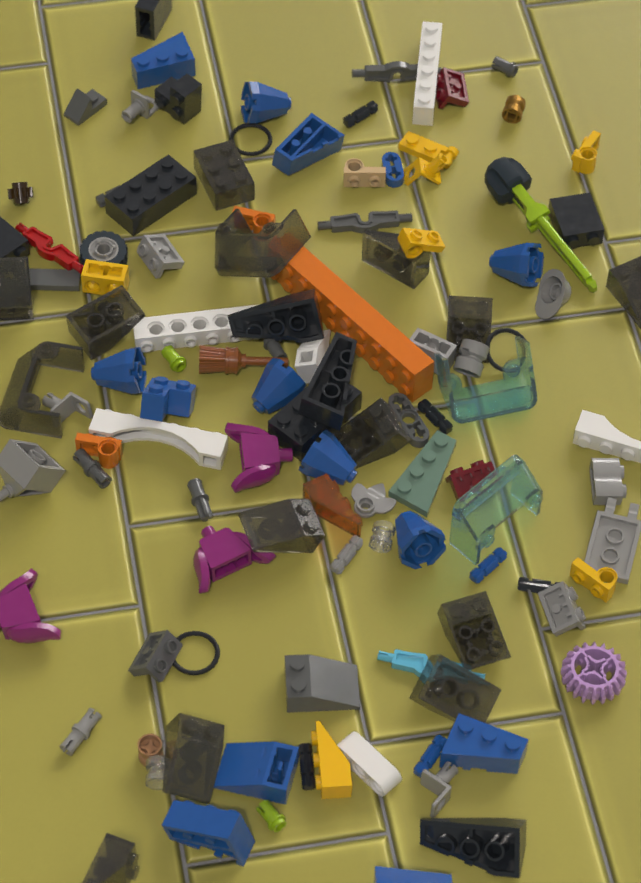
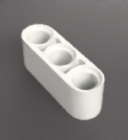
[337,731,402,797]

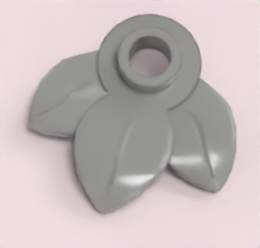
[351,483,396,518]

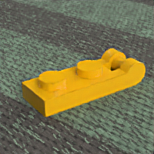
[398,131,459,169]

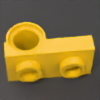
[571,130,601,174]
[397,228,445,259]
[569,557,618,603]

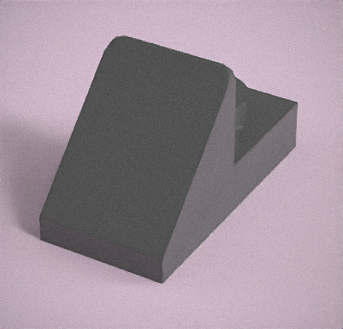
[64,89,107,126]

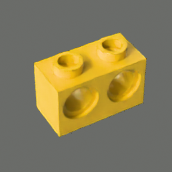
[81,259,130,298]

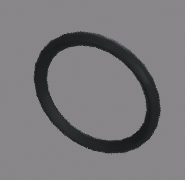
[229,123,272,156]
[485,328,530,373]
[172,631,220,675]

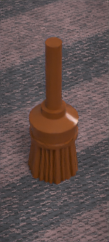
[199,345,288,374]

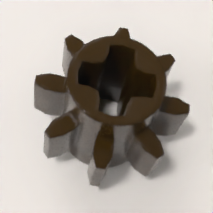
[8,182,33,204]

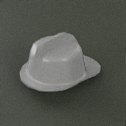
[535,269,571,319]

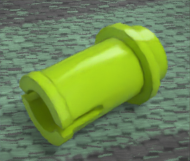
[161,345,186,372]
[256,800,286,832]

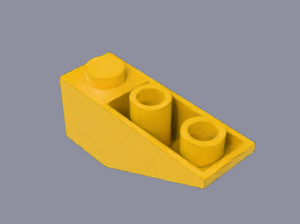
[311,721,352,799]

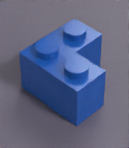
[140,376,196,422]

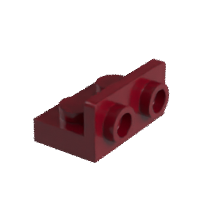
[436,67,469,109]
[445,460,501,502]

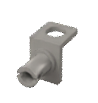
[121,90,159,123]
[42,392,93,426]
[420,762,459,818]

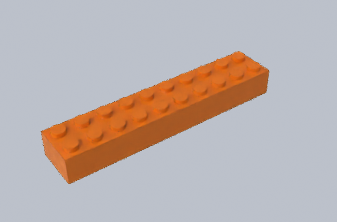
[267,232,434,402]

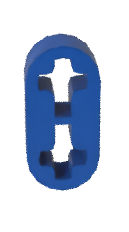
[382,152,404,188]

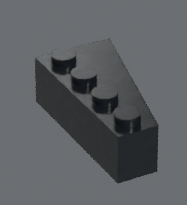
[298,332,357,431]

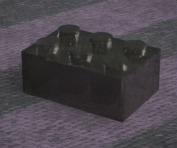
[193,140,255,211]

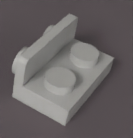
[137,234,184,279]
[538,581,586,636]

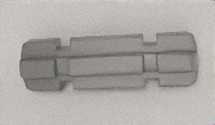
[330,535,363,575]

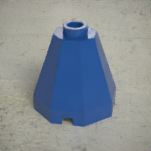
[241,82,291,123]
[489,243,544,287]
[91,347,147,394]
[251,358,306,414]
[298,430,358,485]
[395,511,446,569]

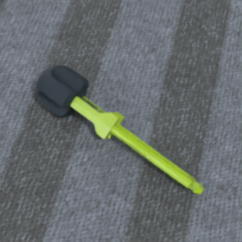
[485,157,597,293]

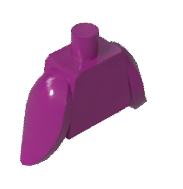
[224,422,293,493]
[193,526,276,594]
[0,568,61,643]

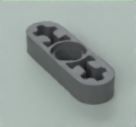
[388,393,429,448]

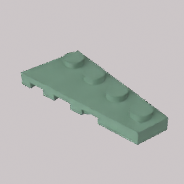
[388,430,457,517]

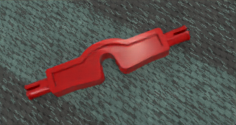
[15,222,84,274]

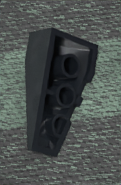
[228,289,324,343]
[420,818,526,878]

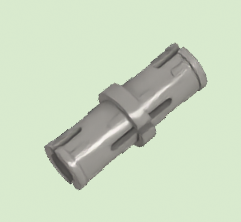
[59,708,102,756]

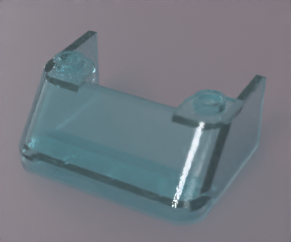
[434,336,537,423]
[449,454,543,566]

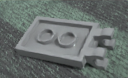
[584,497,641,585]

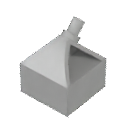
[0,439,66,502]

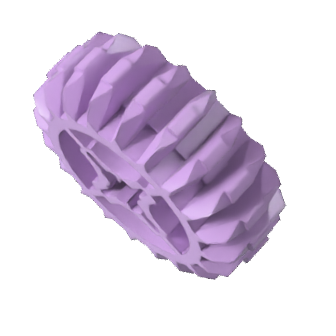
[560,641,627,705]

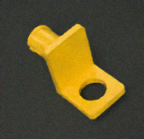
[403,153,449,186]

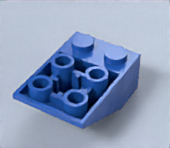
[213,741,299,805]

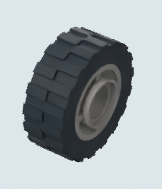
[80,231,128,266]

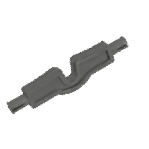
[352,61,442,82]
[317,210,412,233]

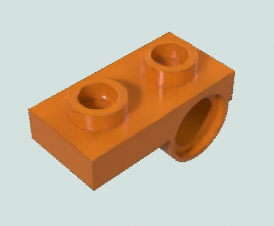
[232,206,275,241]
[75,432,123,469]

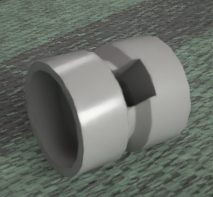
[453,339,490,378]

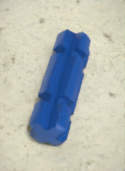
[469,547,507,584]
[413,735,447,778]

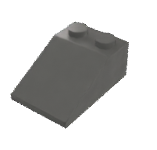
[285,654,360,713]

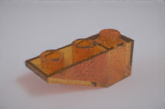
[303,473,363,537]

